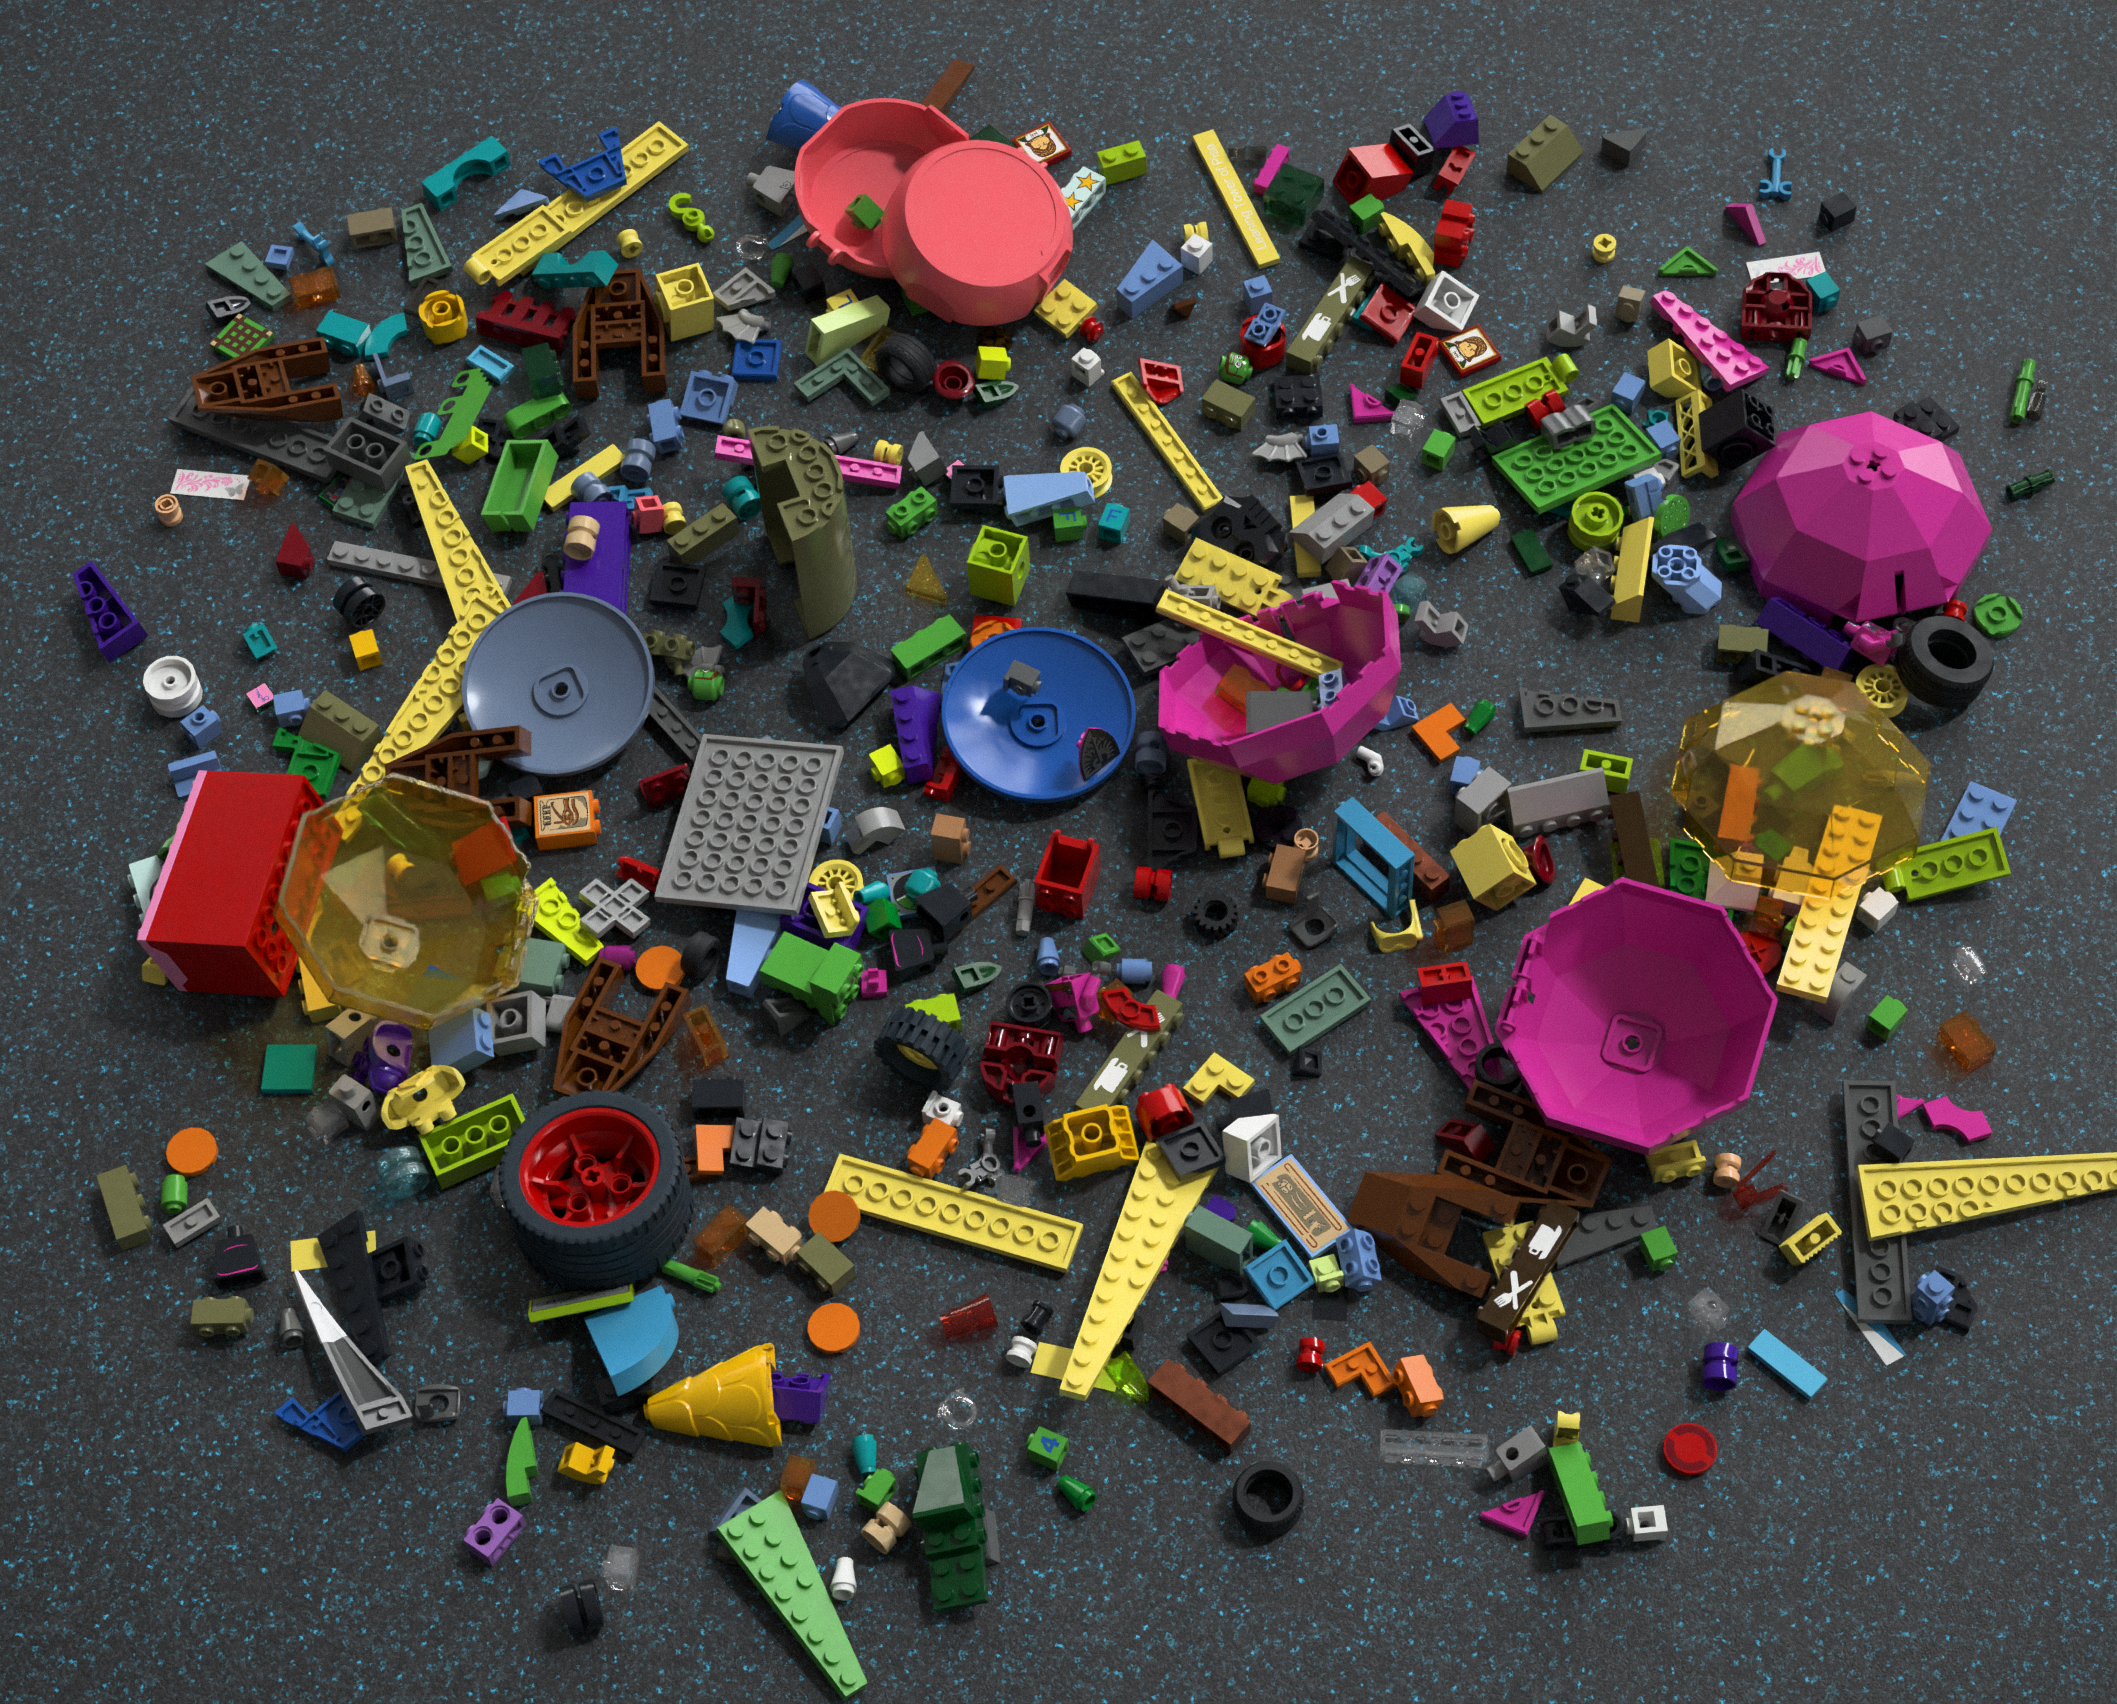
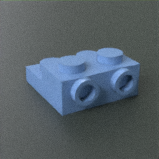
[680,370,739,426]

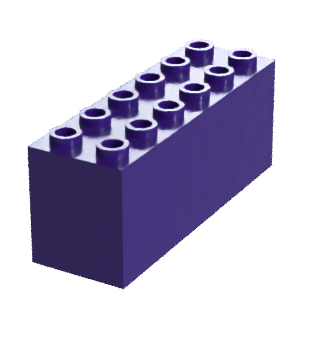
[559,501,633,616]

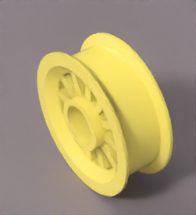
[1060,447,1112,498]
[1853,664,1909,719]
[809,860,864,901]

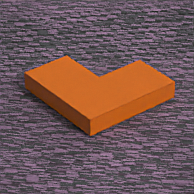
[1411,703,1465,764]
[695,1125,734,1175]
[1324,1341,1397,1400]

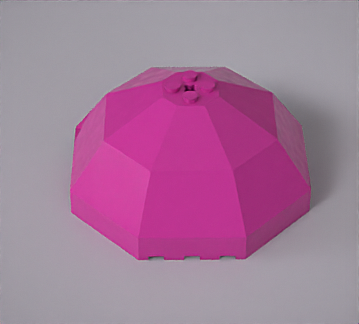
[1730,411,1992,627]
[1158,580,1401,784]
[1494,877,1778,1156]

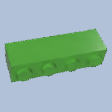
[1549,1442,1613,1545]

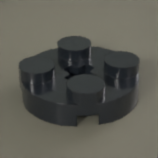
[1253,805,1303,852]

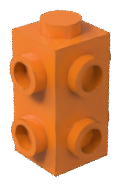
[1244,952,1302,1005]
[907,1118,959,1180]
[1392,1354,1444,1417]

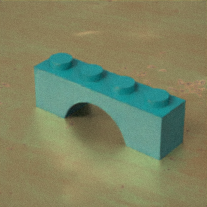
[421,136,511,212]
[531,250,618,289]

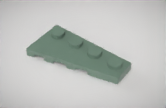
[401,203,453,286]
[205,241,293,311]

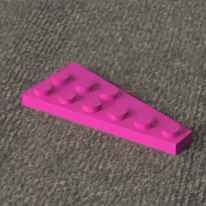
[1650,290,1769,392]
[1399,976,1510,1093]

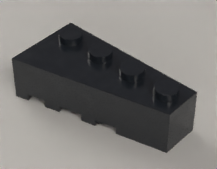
[1065,570,1169,627]

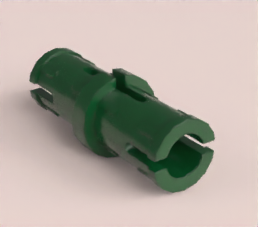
[2005,469,2055,500]

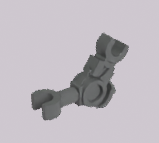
[955,1128,1005,1190]

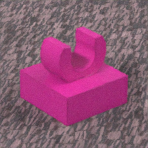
[861,968,888,998]

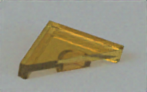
[906,554,948,604]

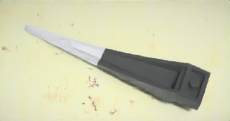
[293,1270,413,1436]

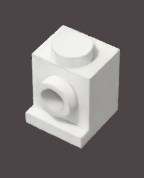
[1071,348,1105,387]
[922,1090,964,1127]
[1625,1505,1668,1542]

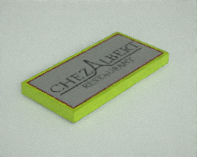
[528,1283,634,1323]

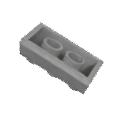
[1288,493,1375,564]

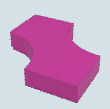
[1922,1096,1992,1144]

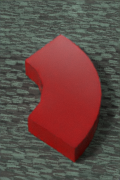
[1102,987,1161,1032]

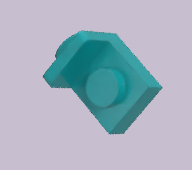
[242,623,277,660]

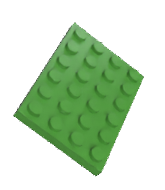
[1492,403,1662,514]

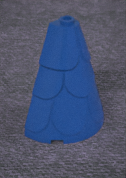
[766,80,841,149]

